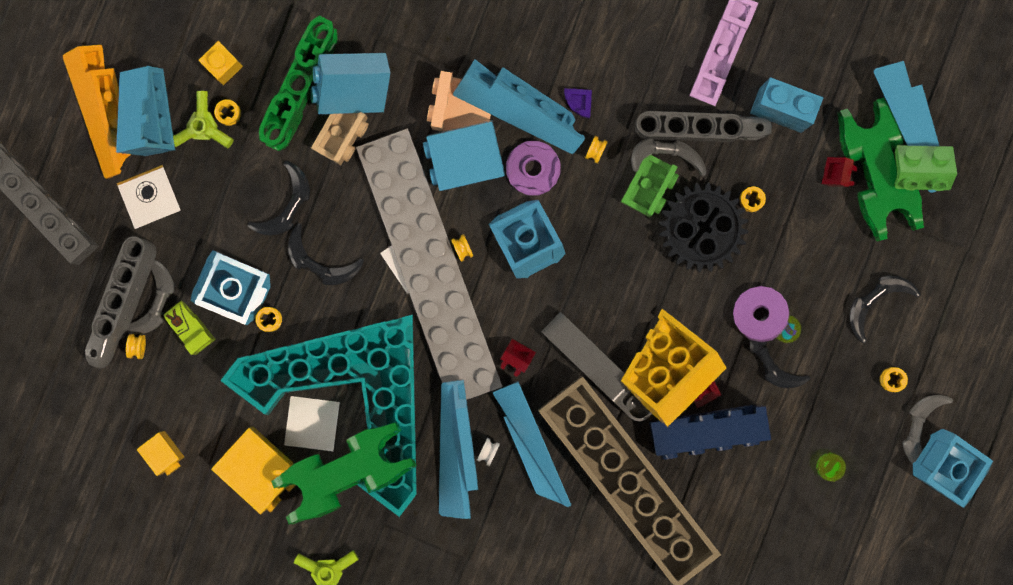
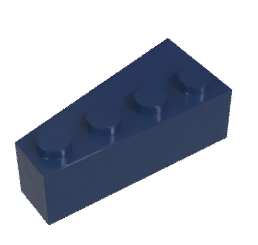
[649,404,771,460]

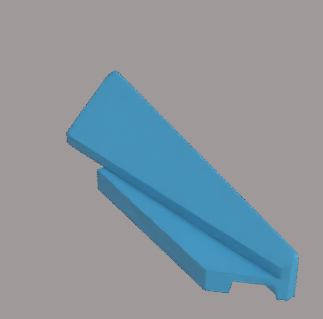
[453,59,585,154]
[874,61,939,193]
[439,379,478,519]
[493,381,571,507]

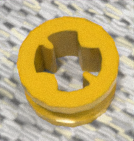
[214,100,241,126]
[585,136,608,164]
[739,186,766,212]
[451,234,474,262]
[256,307,282,332]
[126,334,146,359]
[880,367,908,392]

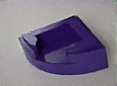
[564,88,592,119]

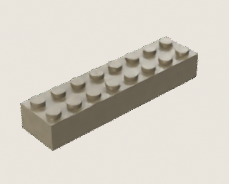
[538,376,721,585]

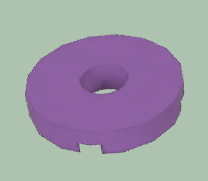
[506,141,560,196]
[733,286,789,342]

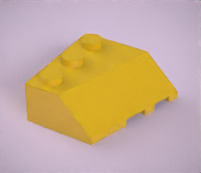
[621,309,726,427]

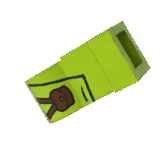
[164,300,216,355]

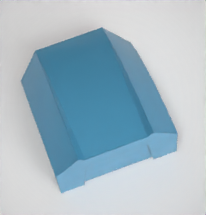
[489,200,566,279]
[191,250,271,325]
[913,429,993,508]

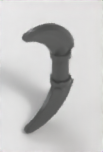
[631,138,706,177]
[127,260,174,335]
[902,395,953,464]

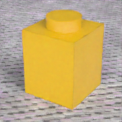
[199,41,243,85]
[137,431,184,476]

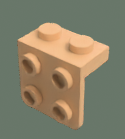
[427,71,491,132]

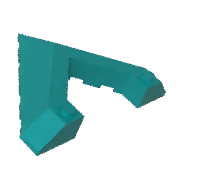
[221,315,417,517]

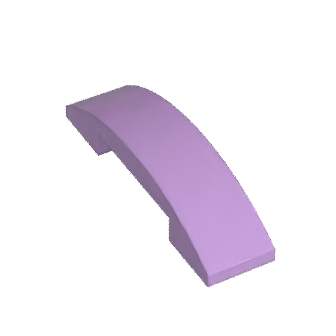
[690,0,758,106]

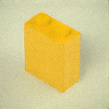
[211,426,296,514]

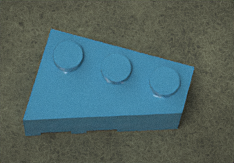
[116,66,175,156]

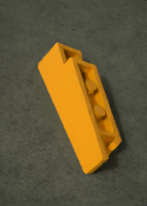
[63,45,131,179]

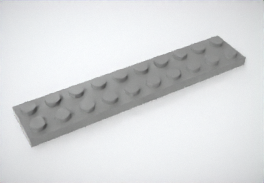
[356,129,502,400]

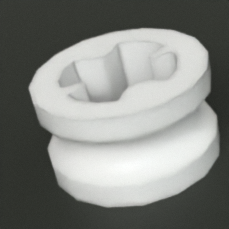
[477,438,500,466]

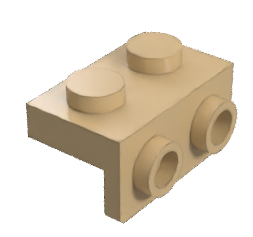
[311,112,369,165]

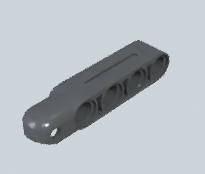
[634,111,772,142]
[85,236,157,369]
[541,312,652,421]

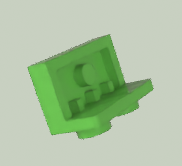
[895,145,957,191]
[621,155,679,218]

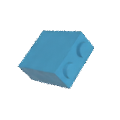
[310,53,390,114]
[750,77,823,133]
[423,120,505,191]

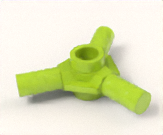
[173,91,234,148]
[294,550,359,585]

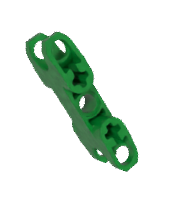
[259,16,338,152]
[837,98,924,241]
[271,423,417,524]

